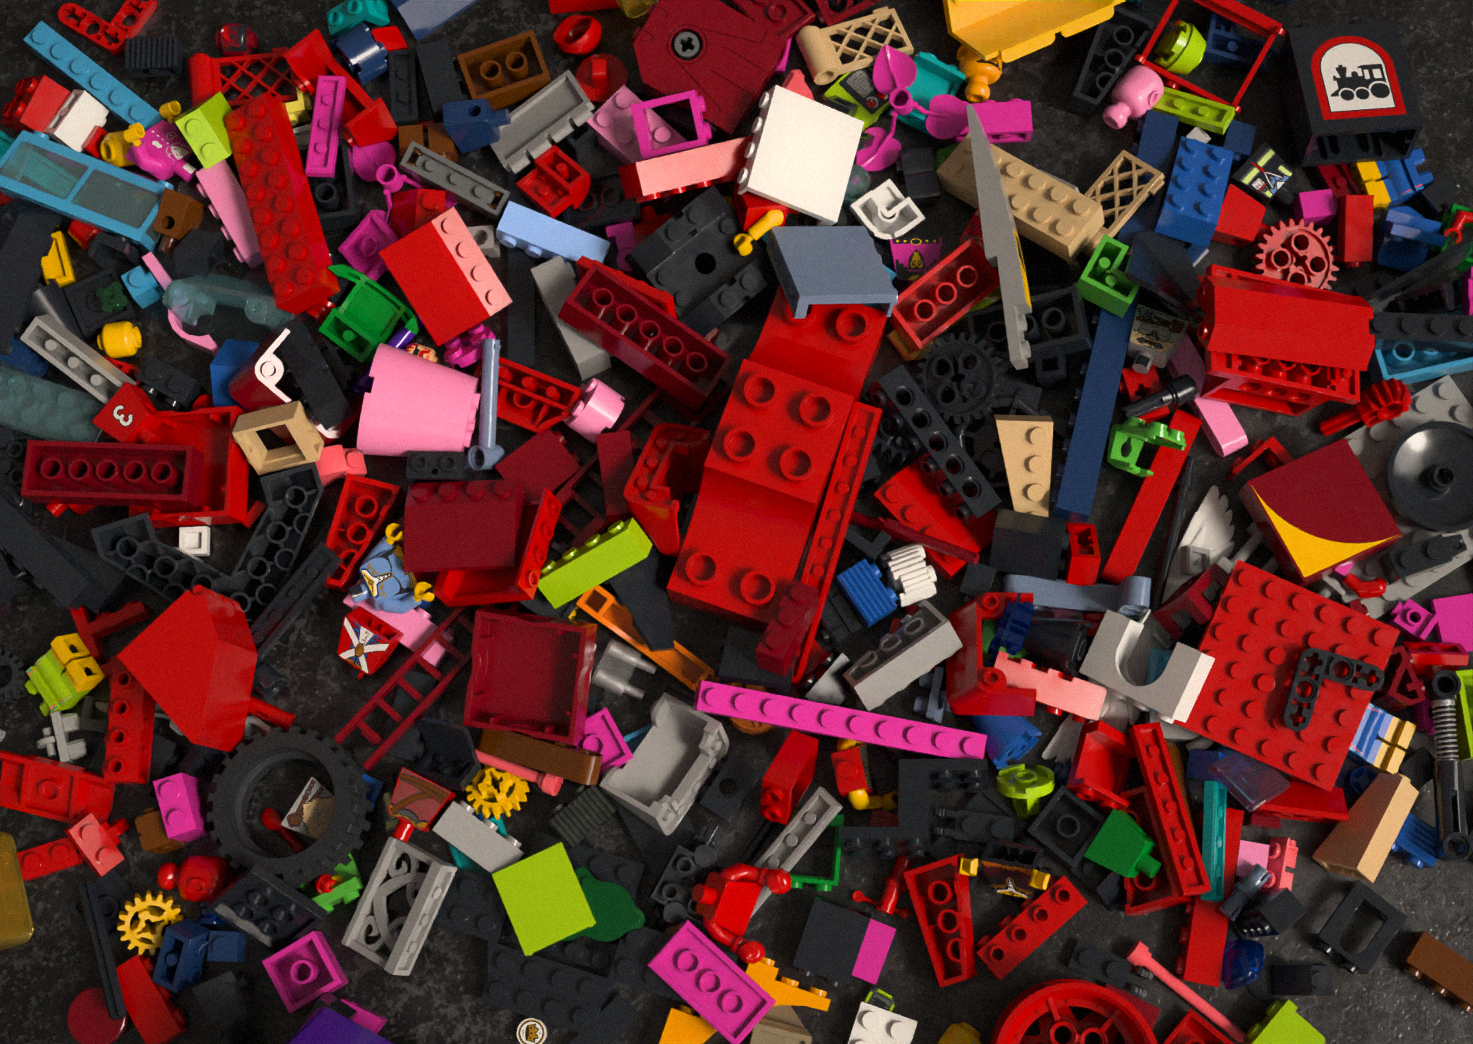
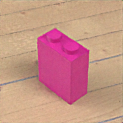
[153,772,214,843]

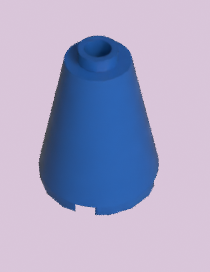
[969,715,1042,770]

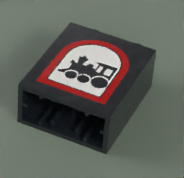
[1277,18,1424,167]

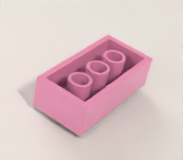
[586,85,688,203]

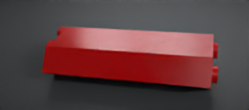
[1196,275,1375,371]

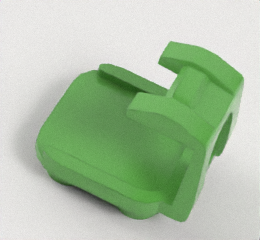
[1107,416,1187,477]

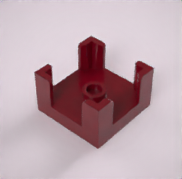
[1152,563,1228,640]

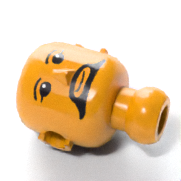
[957,44,1002,103]

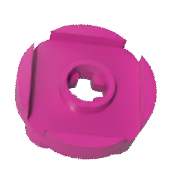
[443,322,496,369]

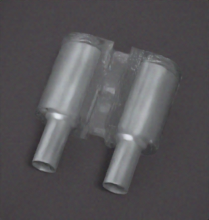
[590,638,657,701]

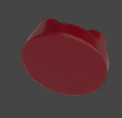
[67,987,129,1044]

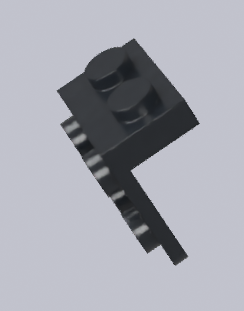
[413,716,481,792]

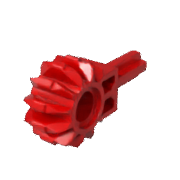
[1319,377,1412,436]

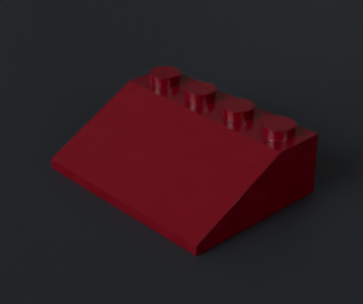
[403,479,527,572]

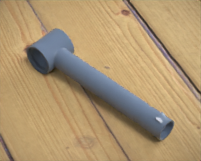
[468,338,505,470]

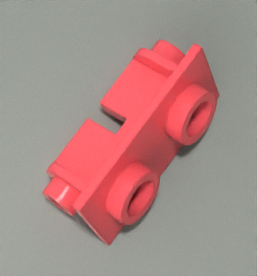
[1261,837,1299,892]

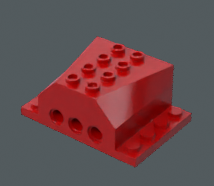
[1200,264,1360,417]

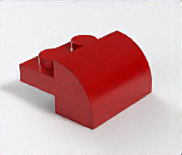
[516,145,591,219]

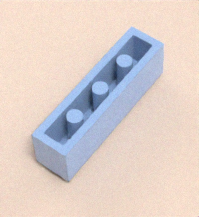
[496,201,611,275]

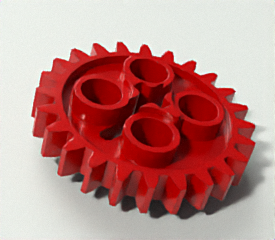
[1250,218,1339,291]

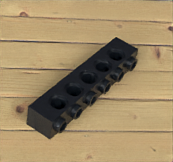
[868,365,1002,527]

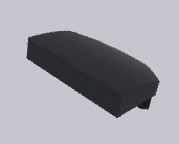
[171,744,235,782]

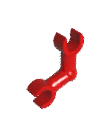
[1442,210,1473,246]

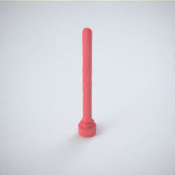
[475,748,563,796]
[1125,940,1247,1043]

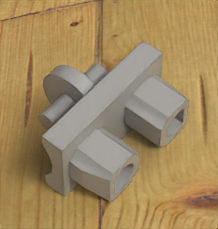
[36,711,88,765]

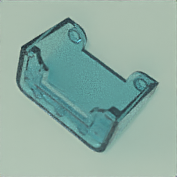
[162,272,294,332]

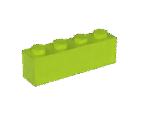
[538,517,653,609]

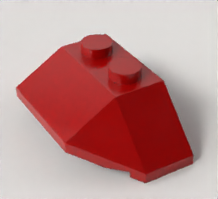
[473,356,583,434]

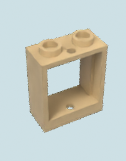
[232,401,324,475]

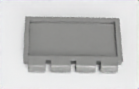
[490,69,595,174]

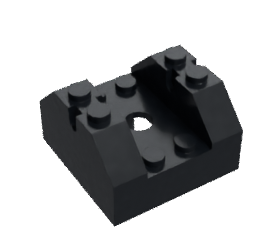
[623,185,777,337]

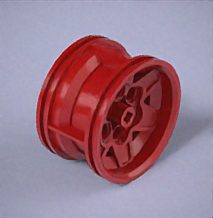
[989,978,1157,1044]

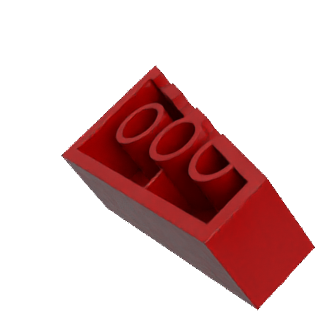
[323,473,407,593]
[1120,785,1192,916]
[903,853,977,988]

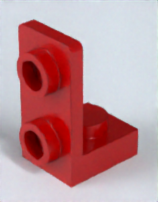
[1226,436,1295,481]

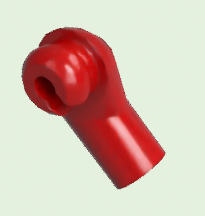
[1341,572,1387,599]

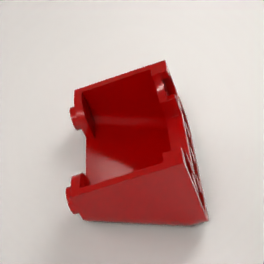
[623,422,712,557]

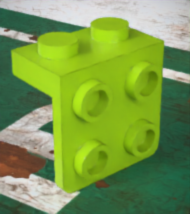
[1243,999,1325,1044]

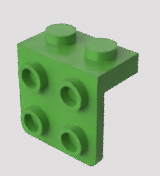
[300,852,366,914]

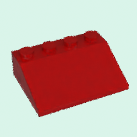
[377,207,512,347]
[872,449,997,582]

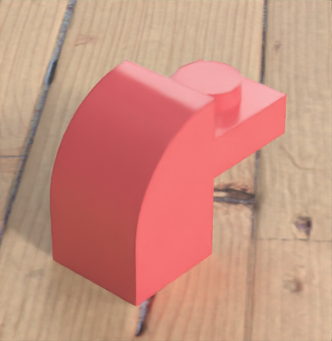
[299,445,367,487]

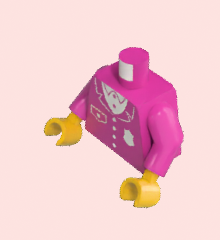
[124,100,197,182]

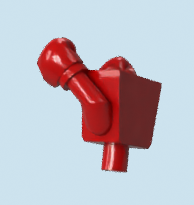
[692,863,792,965]

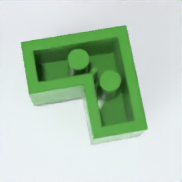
[1076,234,1140,318]

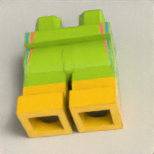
[25,633,106,716]

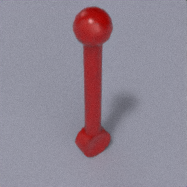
[852,891,911,919]

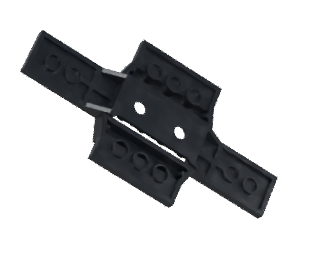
[388,831,739,1037]

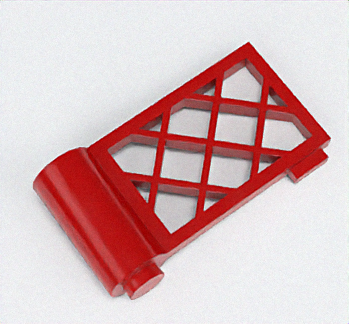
[187,47,298,109]

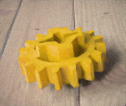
[465,764,529,820]
[117,890,183,955]

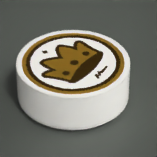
[517,1018,547,1044]

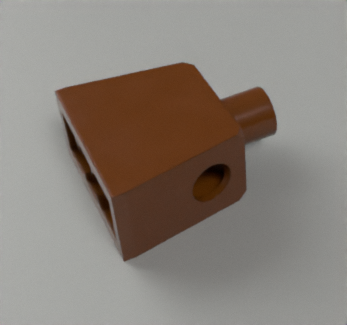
[153,188,207,255]

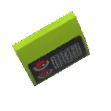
[822,67,891,131]

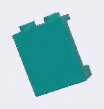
[888,51,966,138]

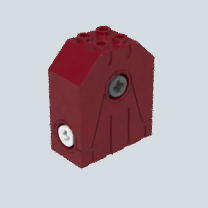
[632,0,788,142]

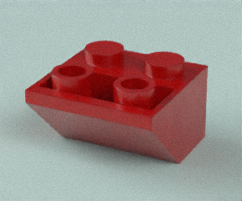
[0,75,72,135]

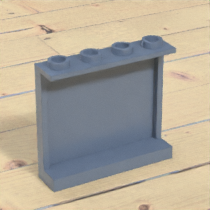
[766,226,898,319]

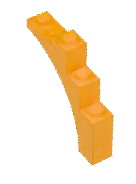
[659,957,831,1044]

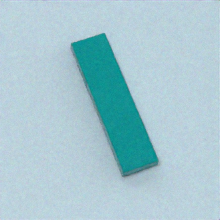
[1201,781,1227,903]

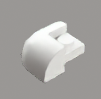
[849,179,925,240]

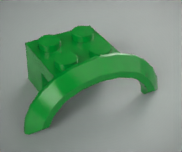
[319,264,419,363]

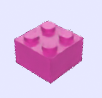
[262,931,349,1014]

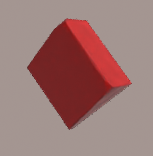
[371,26,408,59]

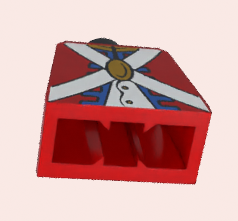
[337,606,404,679]

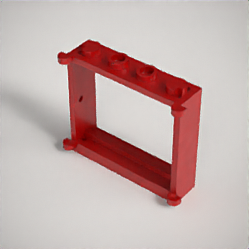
[1133,0,1285,114]

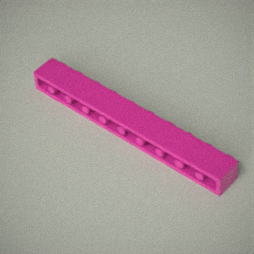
[693,680,987,759]

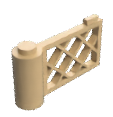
[795,6,914,85]
[1081,150,1165,259]

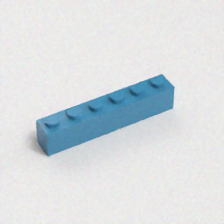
[23,21,164,131]

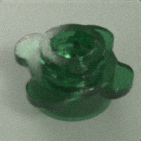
[96,282,128,312]

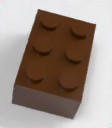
[457,30,551,110]

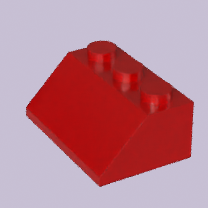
[386,188,448,274]
[1245,773,1348,825]

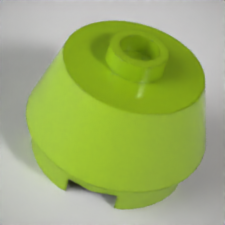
[1154,20,1206,75]

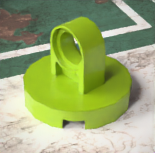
[996,764,1054,819]

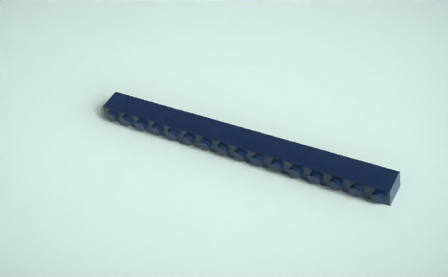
[1049,110,1179,524]

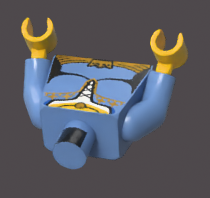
[348,523,434,614]

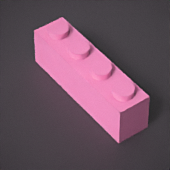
[195,159,264,269]
[343,579,457,669]

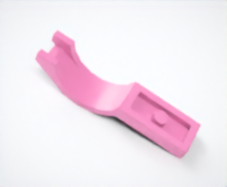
[142,252,220,356]

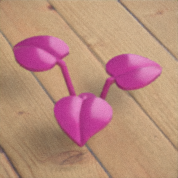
[856,44,969,172]
[353,142,458,227]

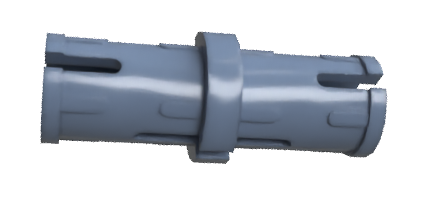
[1219,863,1271,921]

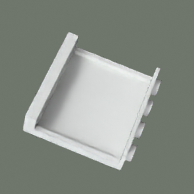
[737,85,864,226]

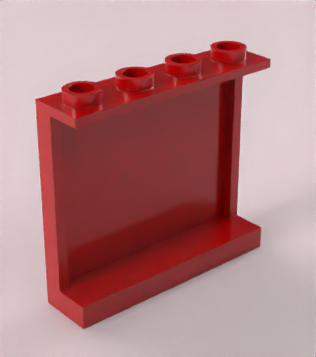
[433,488,562,607]

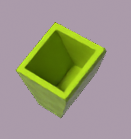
[174,91,233,170]

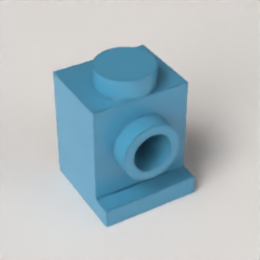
[121,265,166,309]

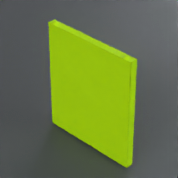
[492,842,597,956]

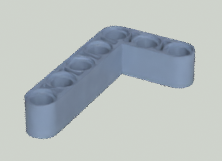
[1001,574,1151,620]

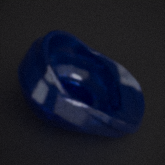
[1220,939,1266,990]

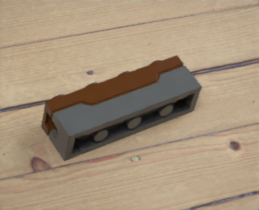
[399,141,510,222]

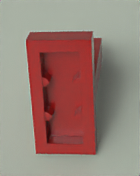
[70,601,153,663]

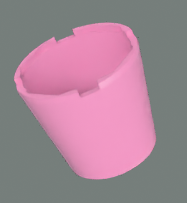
[357,343,481,457]

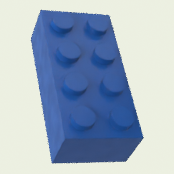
[1154,136,1234,248]

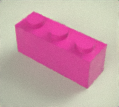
[949,99,1033,145]

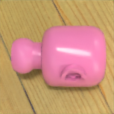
[1103,65,1164,129]

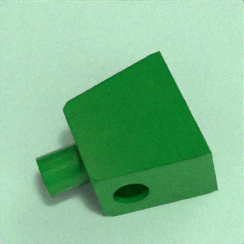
[1084,809,1161,878]

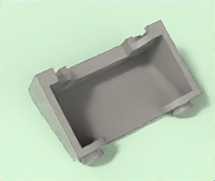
[599,692,729,835]

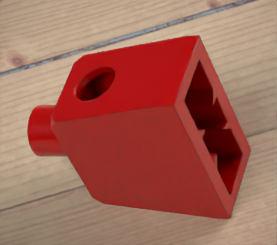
[1211,184,1270,248]

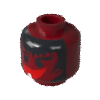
[216,22,257,57]

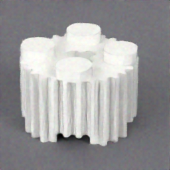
[880,543,937,607]

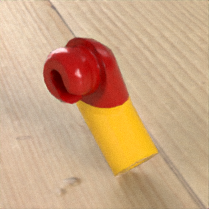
[314,873,343,895]

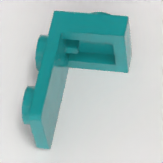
[326,0,390,37]

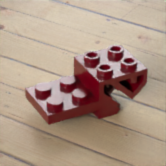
[1344,598,1426,713]

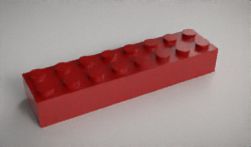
[223,92,340,315]

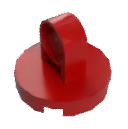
[575,53,629,107]

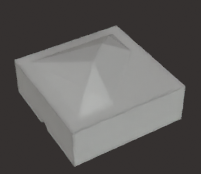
[1180,545,1210,577]

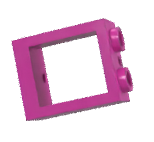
[630,90,712,160]

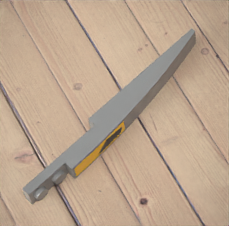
[966,104,1032,370]

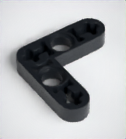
[1280,647,1384,731]

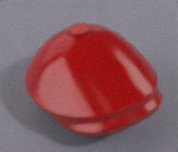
[553,15,602,55]

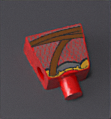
[387,767,456,843]

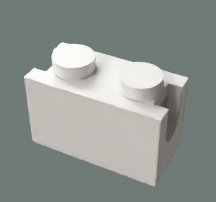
[43,89,110,152]

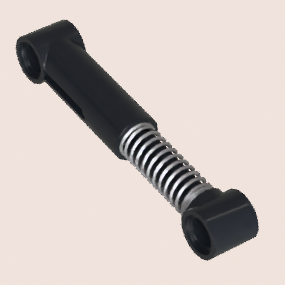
[1424,670,1473,863]

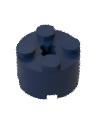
[329,22,389,87]

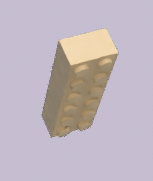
[937,132,1105,263]

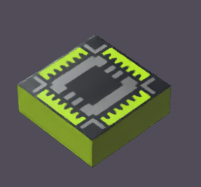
[864,985,899,1012]

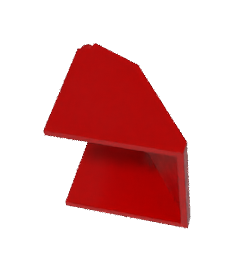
[117,585,258,753]

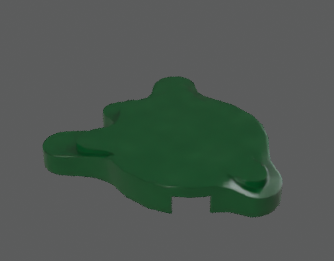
[562,867,645,942]

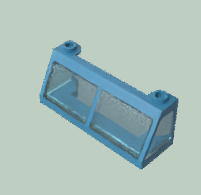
[0,130,174,254]

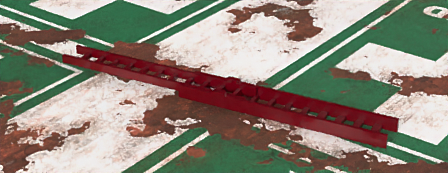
[333,328,738,771]

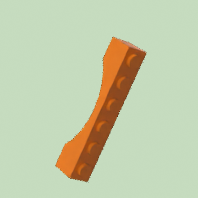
[576,585,731,692]

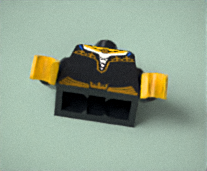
[959,838,1053,903]

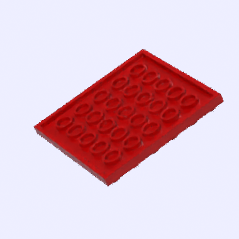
[1173,559,1400,792]

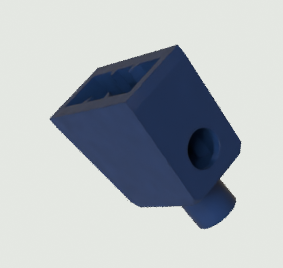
[442,98,511,154]

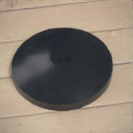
[1384,421,1473,534]

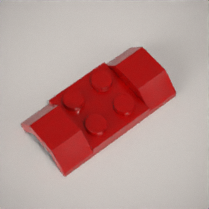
[0,750,115,824]

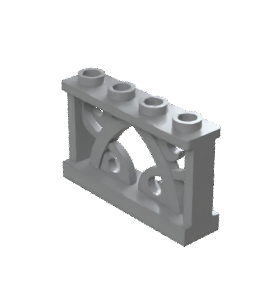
[342,836,458,976]

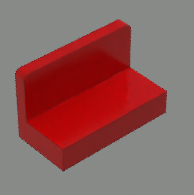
[1403,641,1469,676]

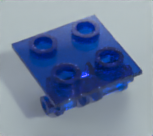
[987,593,1035,666]

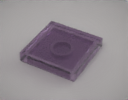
[1208,751,1291,812]

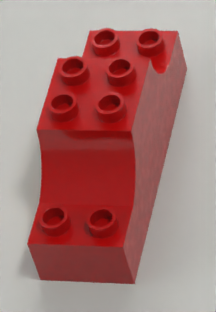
[666,285,887,629]

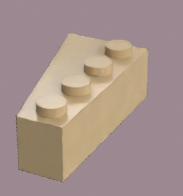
[994,414,1053,517]

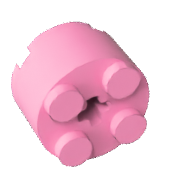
[562,378,625,443]

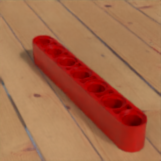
[1099,408,1202,586]

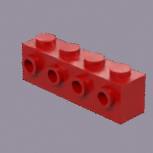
[102,666,156,785]
[975,875,1088,980]

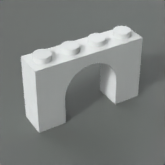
[1079,609,1215,724]

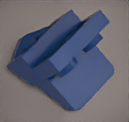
[1375,206,1447,272]

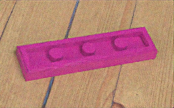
[305,75,347,177]

